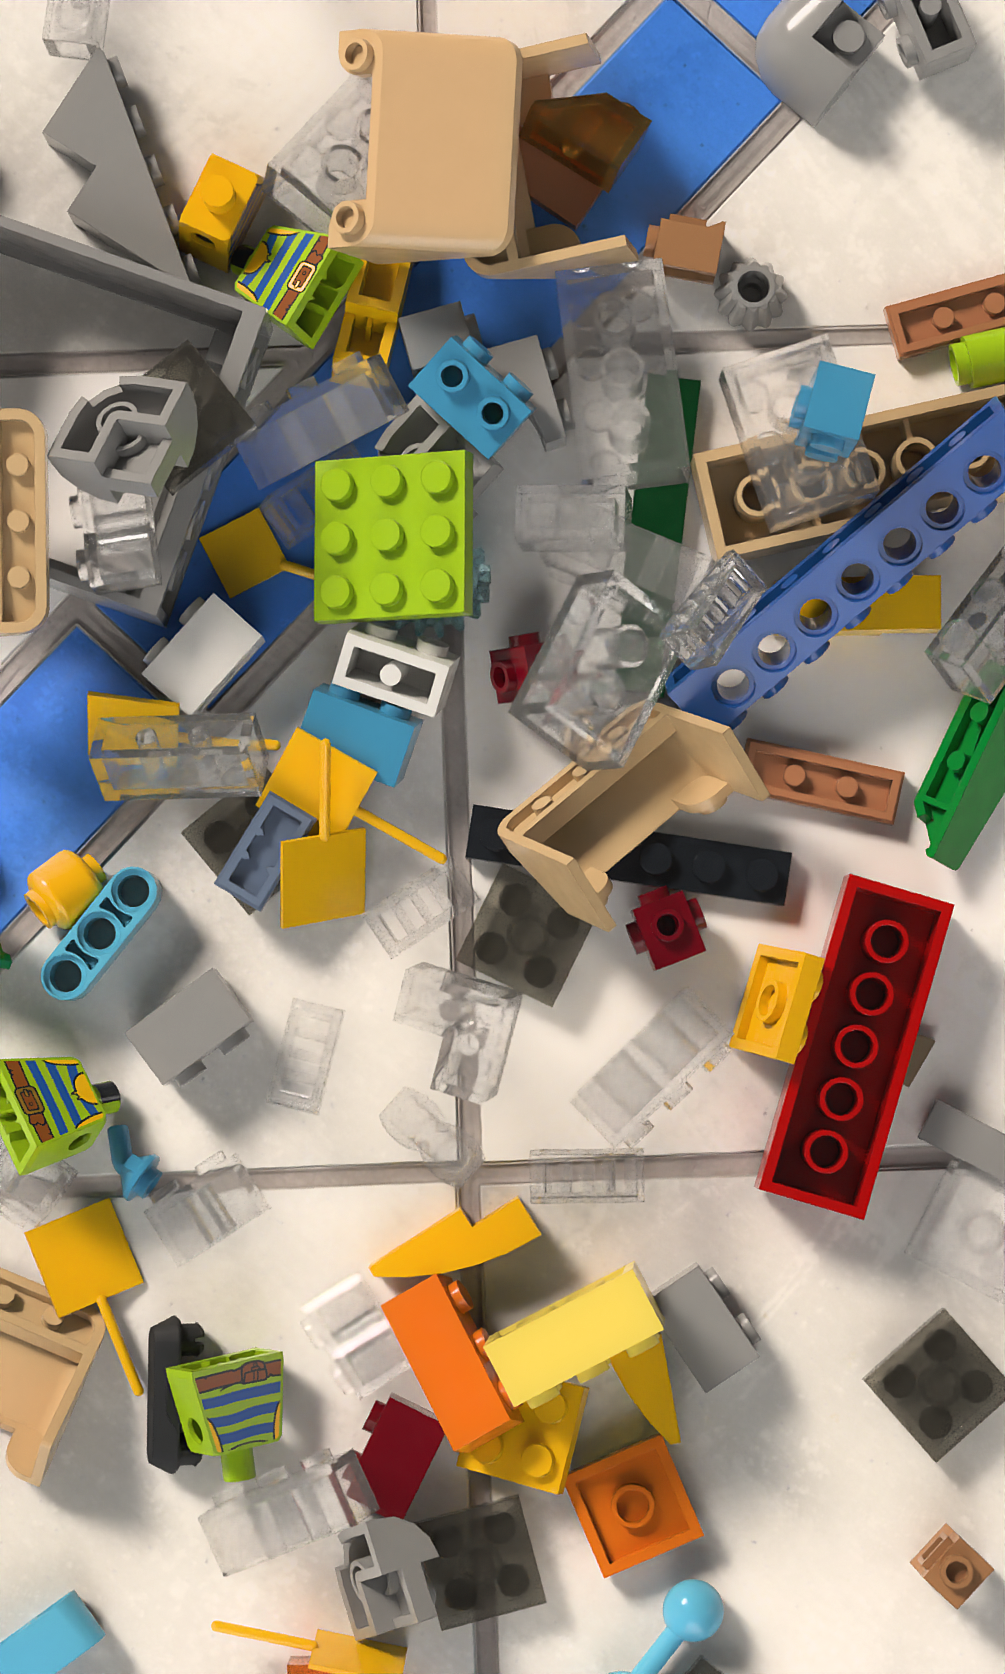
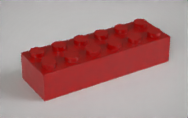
[754,874,955,1220]

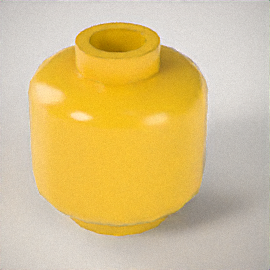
[24,850,107,930]

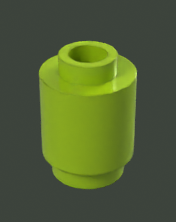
[948,327,1005,389]

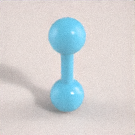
[609,1579,724,1674]

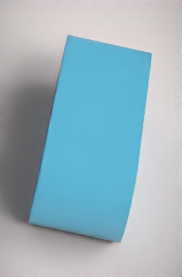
[41,866,162,1001]
[0,1590,106,1674]

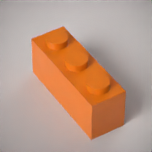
[380,1274,525,1453]

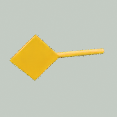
[199,507,314,599]

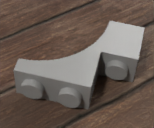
[398,301,573,452]

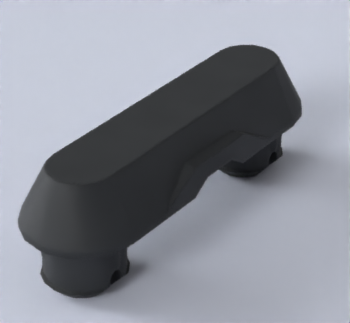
[146,1315,204,1474]

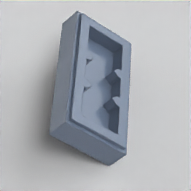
[214,791,317,912]

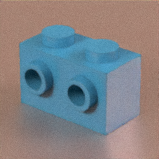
[408,335,537,460]
[788,360,876,463]
[301,680,424,788]

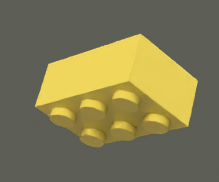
[483,1261,665,1409]

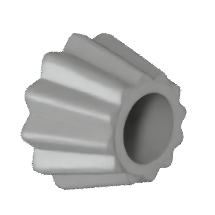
[714,258,788,332]

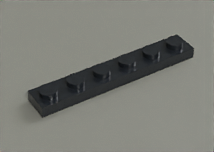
[465,804,792,907]

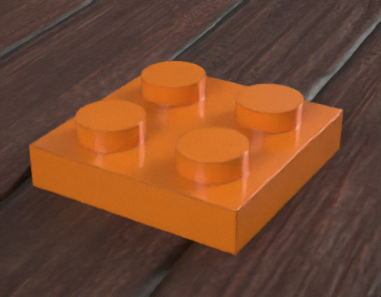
[565,1433,704,1578]

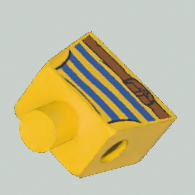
[179,153,271,274]

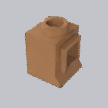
[643,213,726,285]
[909,1523,994,1610]

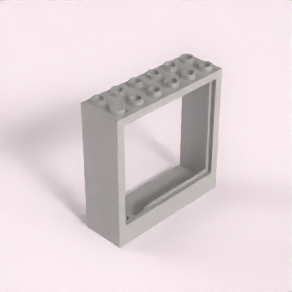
[0,215,273,628]

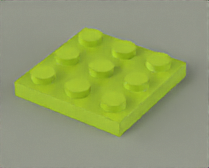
[314,450,473,625]

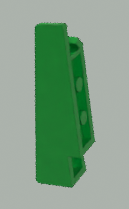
[914,651,1005,871]

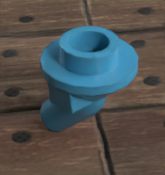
[107,1125,162,1201]

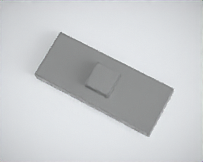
[917,1099,1005,1183]

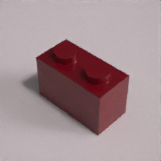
[338,1392,445,1520]

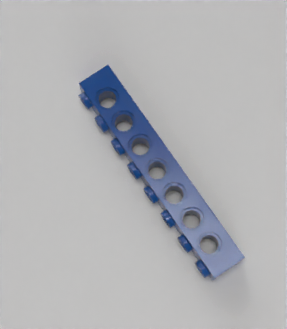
[664,396,1005,730]

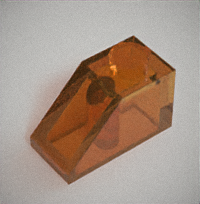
[519,92,652,193]

